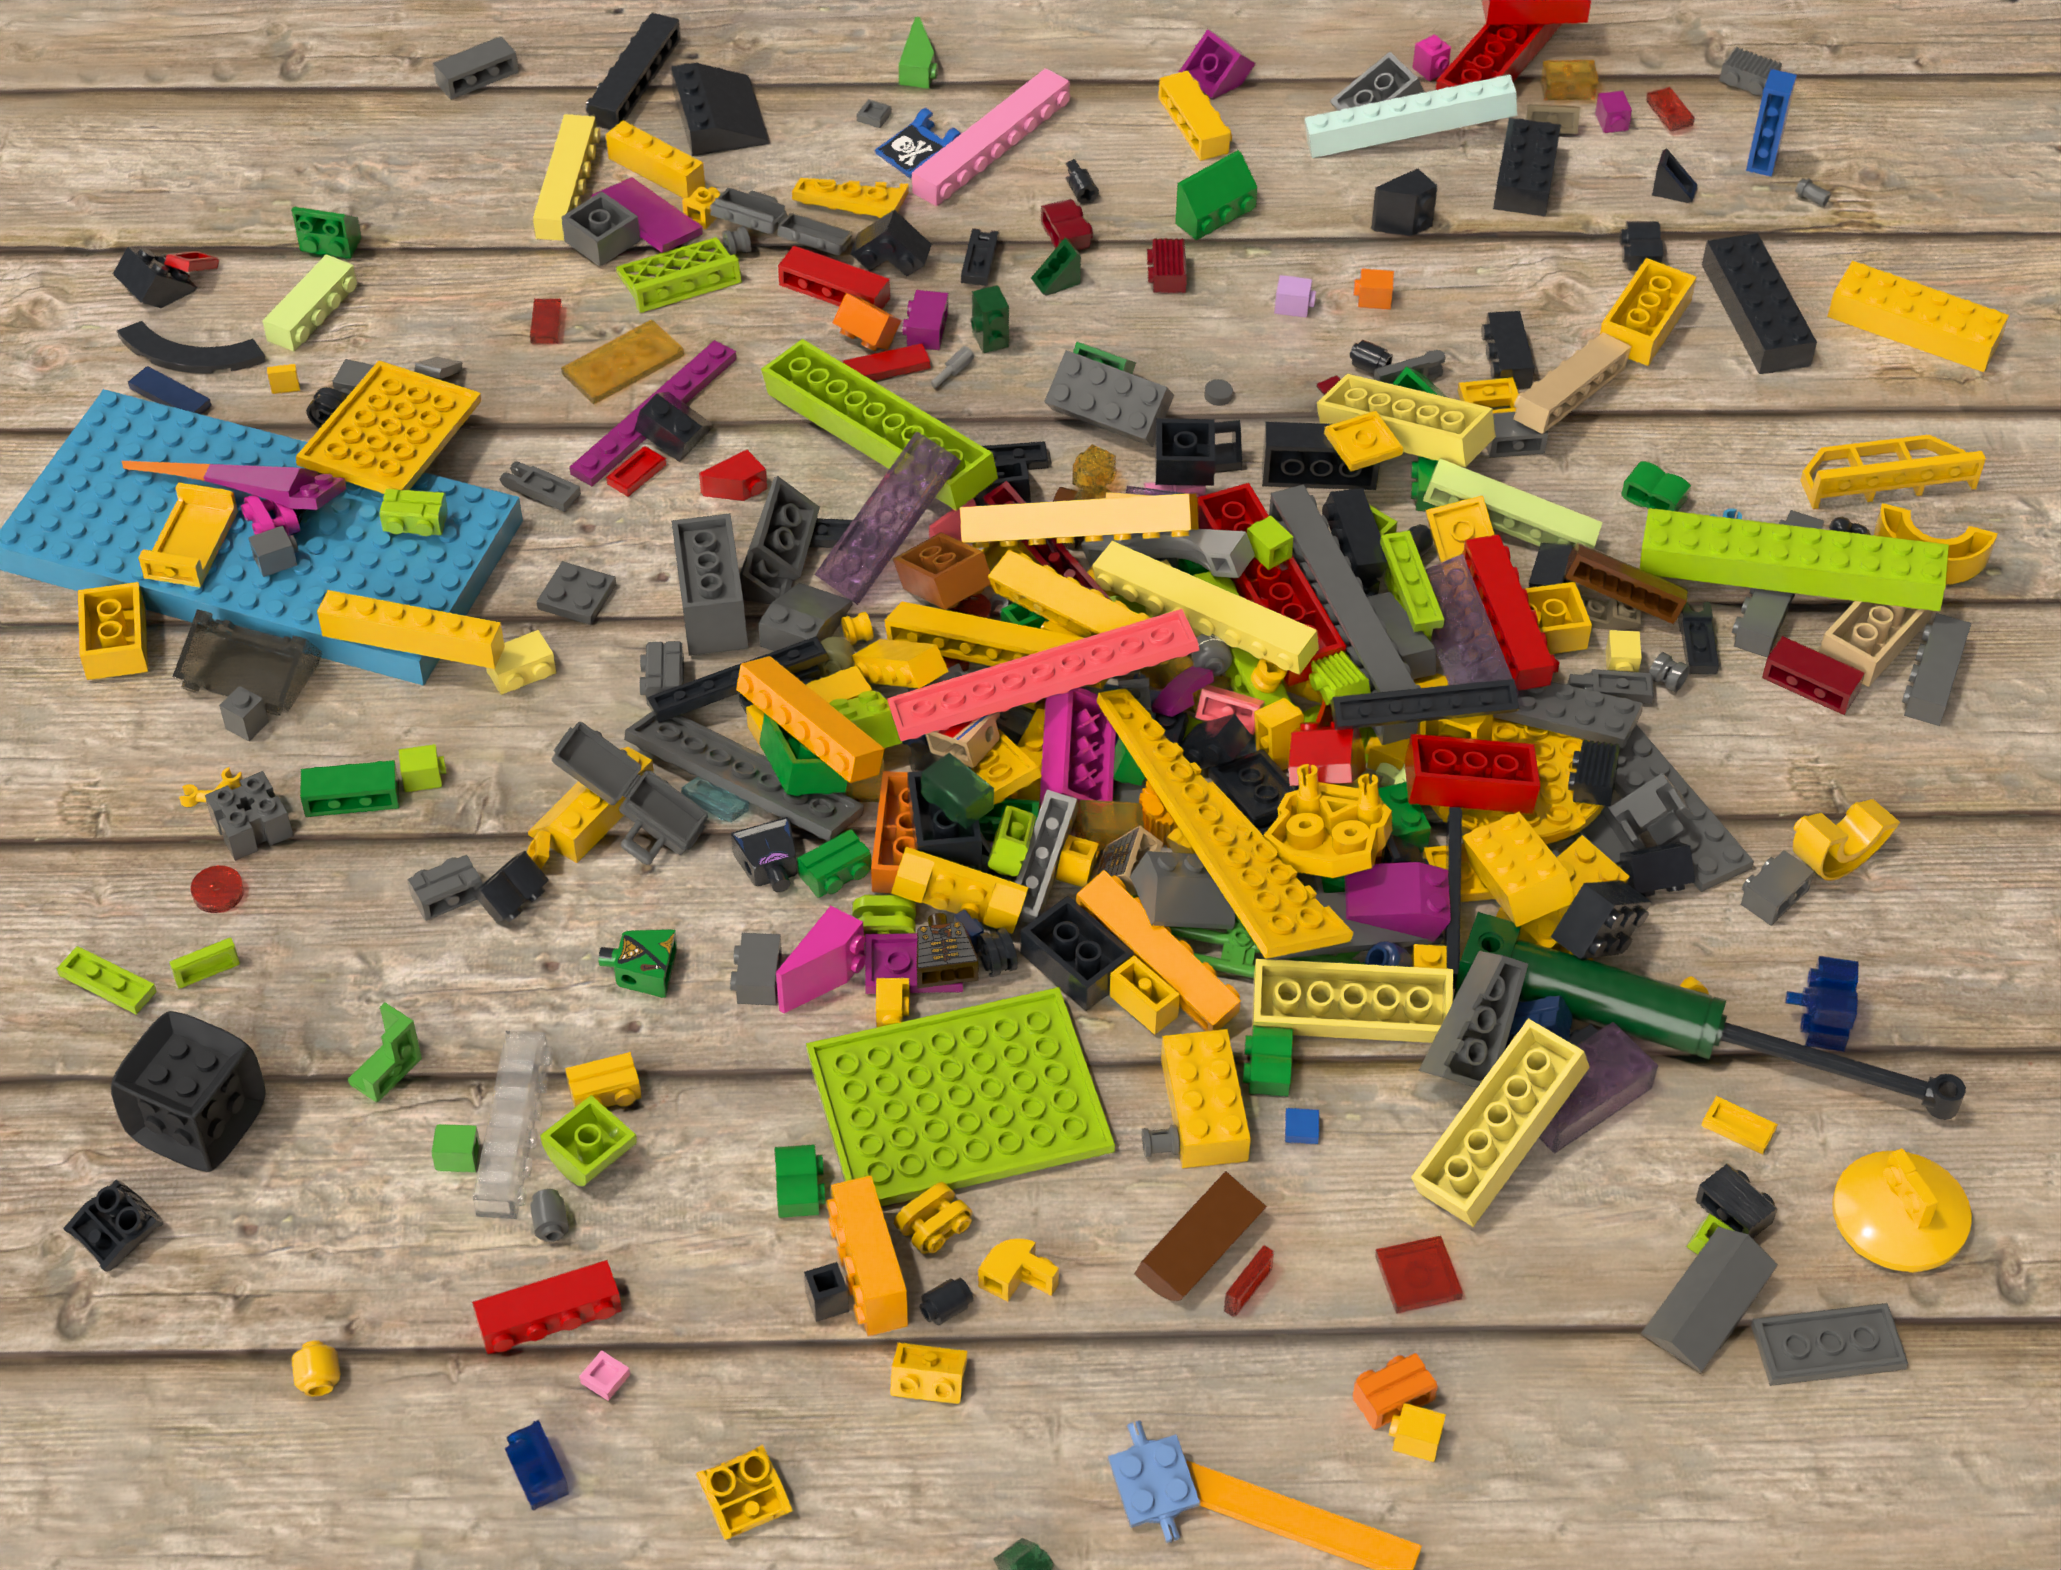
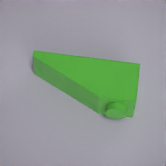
[899,17,938,89]

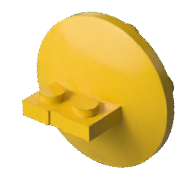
[1832,1148,1972,1273]

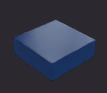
[1285,1108,1319,1144]

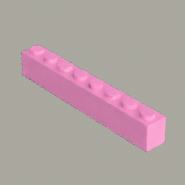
[912,68,1070,206]

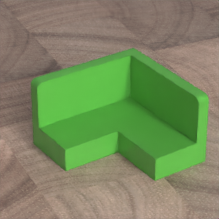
[348,1002,422,1103]

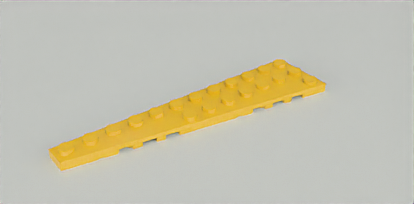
[1096,688,1354,959]

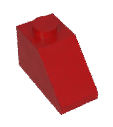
[699,449,768,501]

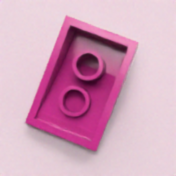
[776,905,866,1014]

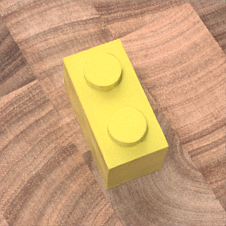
[486,630,556,695]

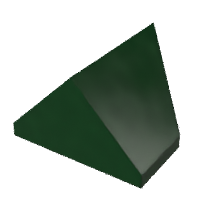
[1031,238,1081,296]

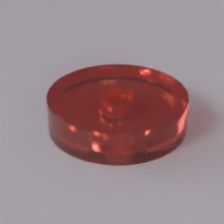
[190,865,244,913]

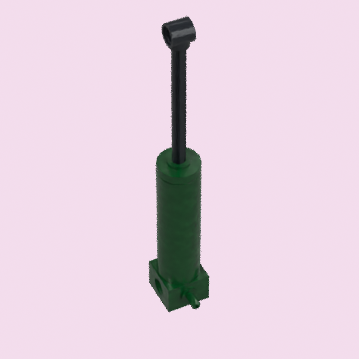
[1453,912,1966,1120]

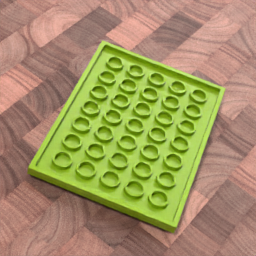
[806,987,1115,1206]

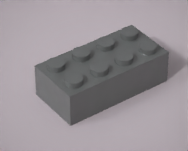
[1044,350,1174,447]

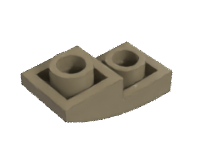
[1581,596,1641,630]

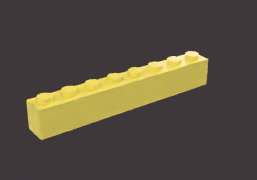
[1092,541,1319,675]

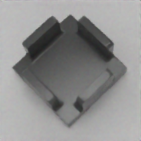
[1609,773,1694,849]

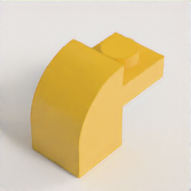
[1056,835,1101,888]
[978,1238,1059,1302]

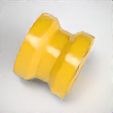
[841,611,873,645]
[1251,658,1287,693]

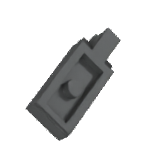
[1568,669,1654,704]

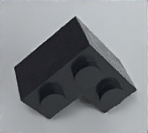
[850,209,932,277]

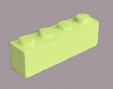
[262,255,357,351]

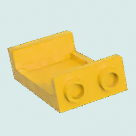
[138,483,238,588]

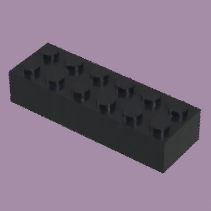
[1702,233,1817,374]

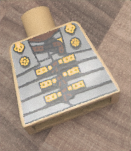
[1092,826,1163,896]

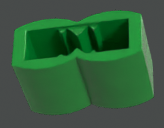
[1621,461,1691,512]
[1243,1025,1293,1097]
[775,1144,826,1218]

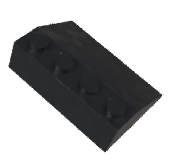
[671,62,769,156]

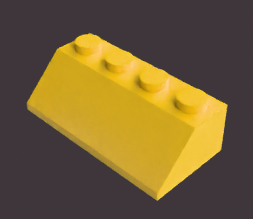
[528,747,654,863]

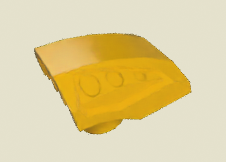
[695,1445,793,1541]

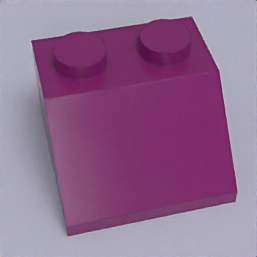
[1178,29,1256,99]

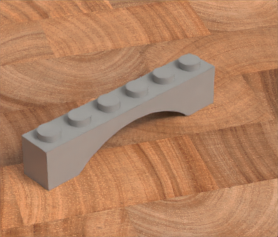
[1081,529,1255,578]

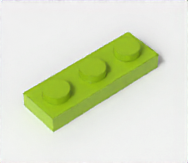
[56,946,157,1015]

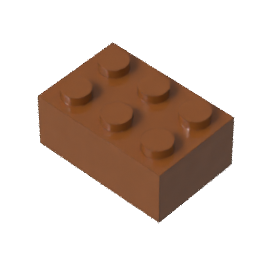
[893,532,991,610]

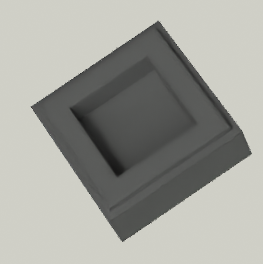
[857,99,892,128]

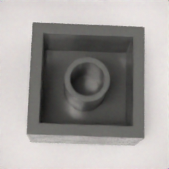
[561,191,640,267]

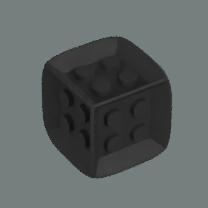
[111,1011,266,1172]

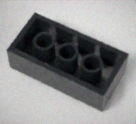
[1493,117,1561,217]
[1262,422,1380,490]

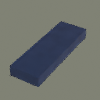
[128,366,212,414]

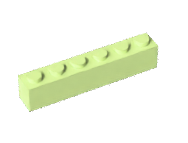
[1423,459,1603,549]

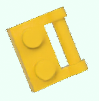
[1457,377,1519,413]

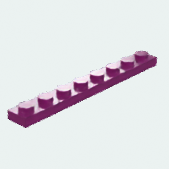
[569,340,737,487]

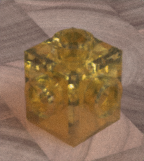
[1072,444,1117,496]

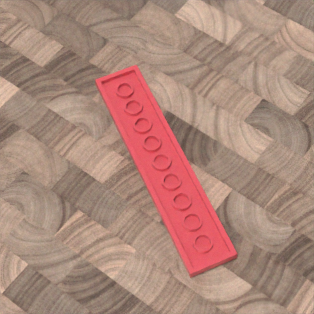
[887,609,1199,741]

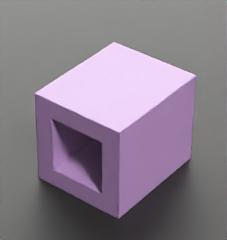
[1274,275,1316,318]

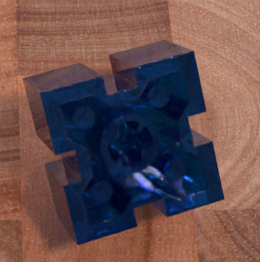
[1785,956,1859,1052]

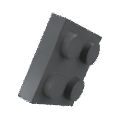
[536,561,616,625]

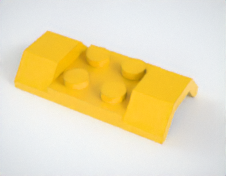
[891,847,1029,934]

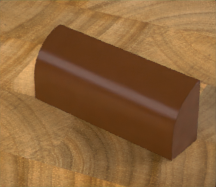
[1565,543,1688,625]
[1134,1171,1267,1301]

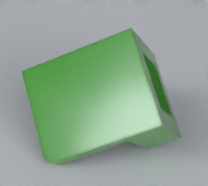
[431,1124,480,1172]

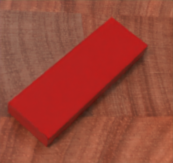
[843,343,931,381]

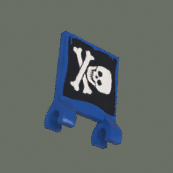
[875,108,961,179]

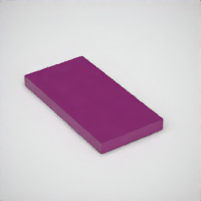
[591,177,703,253]

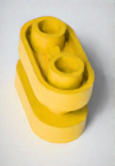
[894,1182,972,1254]

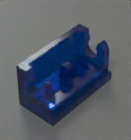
[505,1419,569,1511]

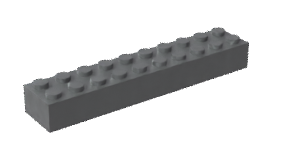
[1269,485,1421,745]

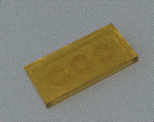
[561,319,685,405]

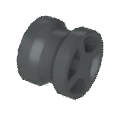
[722,226,751,256]

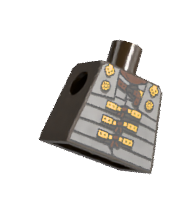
[916,913,979,989]

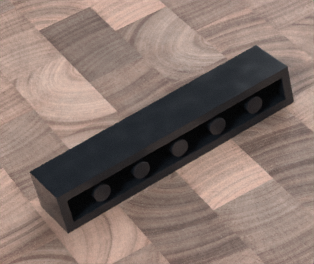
[585,12,681,130]

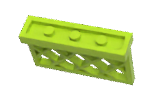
[616,237,742,313]
[1380,530,1444,642]

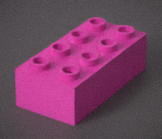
[1039,687,1116,825]

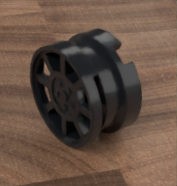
[306,387,347,428]
[977,927,1018,978]

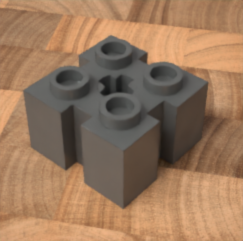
[204,771,293,861]

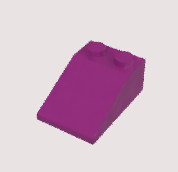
[1345,862,1451,942]

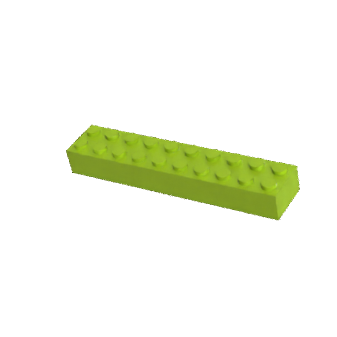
[761,339,998,511]
[1639,508,1949,611]

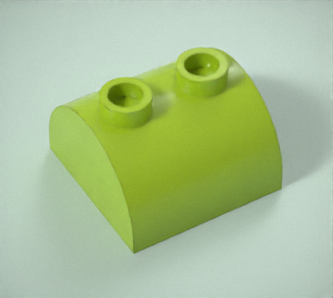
[540,1095,637,1186]

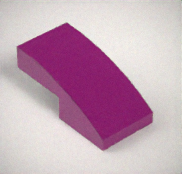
[1151,666,1214,717]

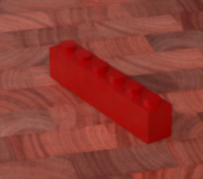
[1462,534,1557,691]

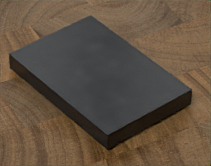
[1209,749,1299,827]

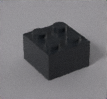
[1155,418,1215,486]

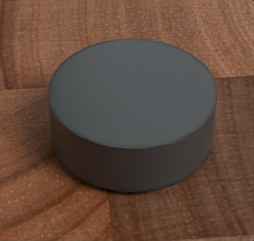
[1204,379,1233,406]

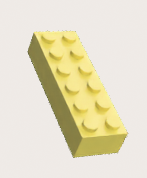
[1317,374,1496,468]
[1252,959,1453,1043]
[1411,1019,1590,1227]

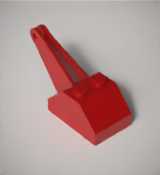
[1288,700,1366,786]

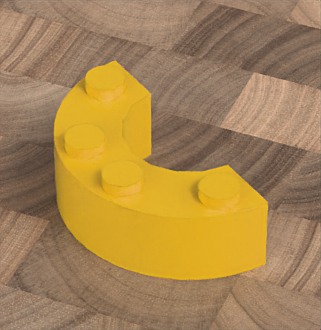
[1874,503,1998,585]
[1793,799,1900,881]

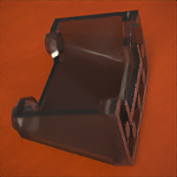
[172,609,323,716]

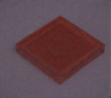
[1375,1235,1463,1313]

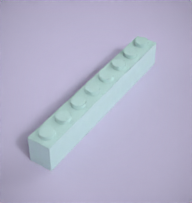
[1305,75,1517,158]

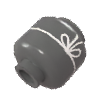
[1190,634,1233,677]

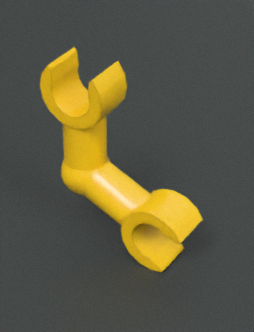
[179,767,243,807]

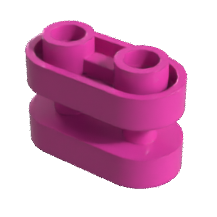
[241,495,300,536]

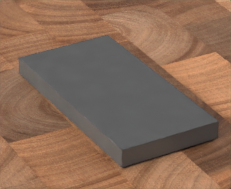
[1751,1303,1908,1386]

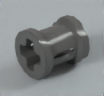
[1141,1124,1179,1157]

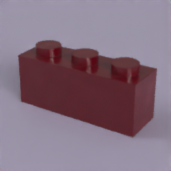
[1762,636,1865,715]

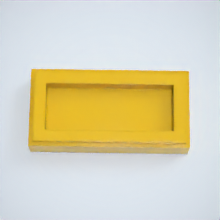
[1701,1096,1778,1155]

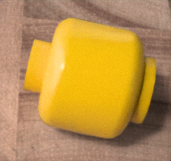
[291,1340,340,1397]

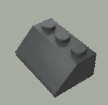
[1130,851,1235,929]

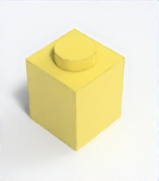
[1605,630,1642,672]

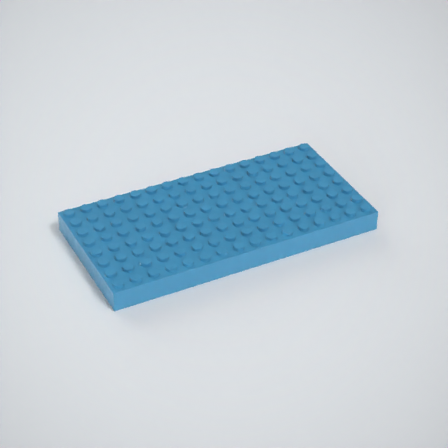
[0,389,523,686]

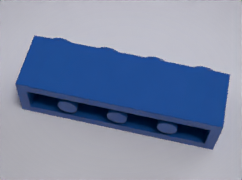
[1746,69,1797,177]

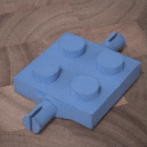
[1108,1421,1200,1543]

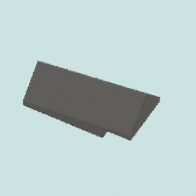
[739,476,820,604]
[1641,1227,1778,1373]

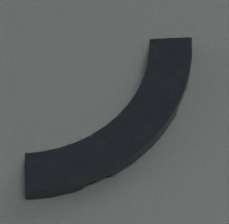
[117,321,266,373]

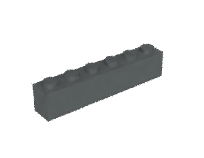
[1732,510,1824,658]

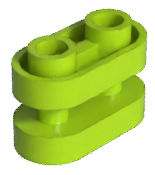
[852,894,916,945]

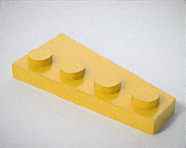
[792,178,909,218]

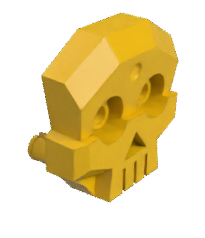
[1263,764,1392,878]

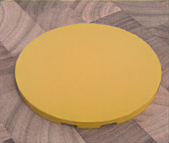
[1431,717,1604,844]

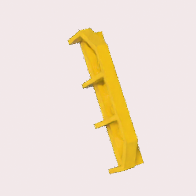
[1800,434,1986,509]

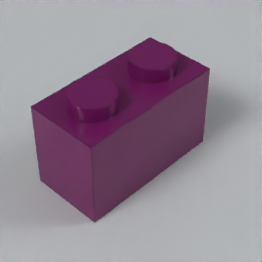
[902,290,949,351]

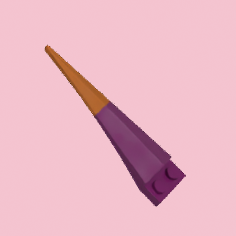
[122,461,346,510]

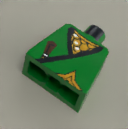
[598,929,678,998]

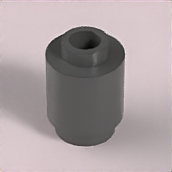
[530,1189,569,1242]

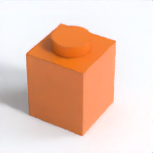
[1353,268,1394,310]

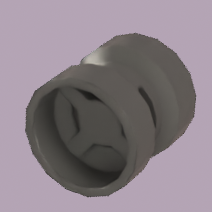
[1649,652,1690,692]

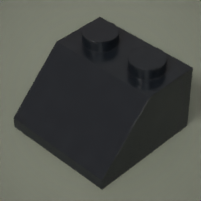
[1371,168,1438,236]
[635,392,714,462]

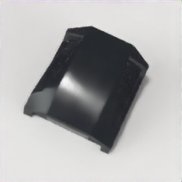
[63,1179,164,1272]

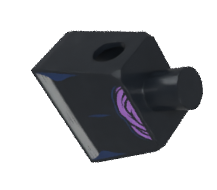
[731,817,797,892]

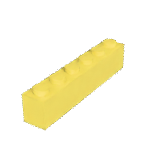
[533,114,601,241]

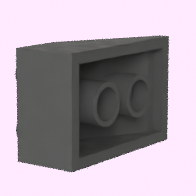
[1330,52,1425,110]
[759,583,853,651]

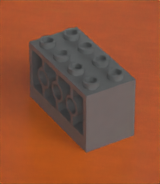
[671,513,748,656]

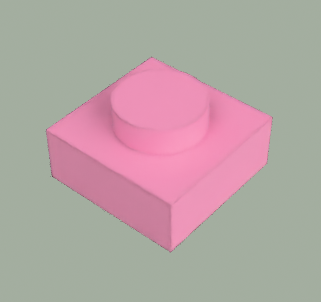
[579,1351,630,1401]

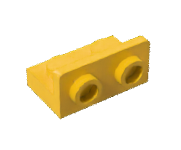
[890,1343,968,1404]

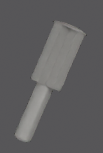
[931,346,974,388]

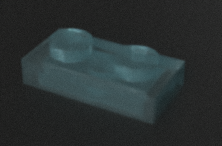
[681,776,750,823]

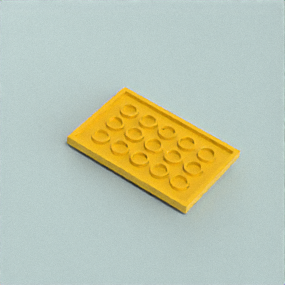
[296,360,481,494]

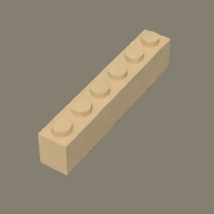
[1514,332,1632,434]

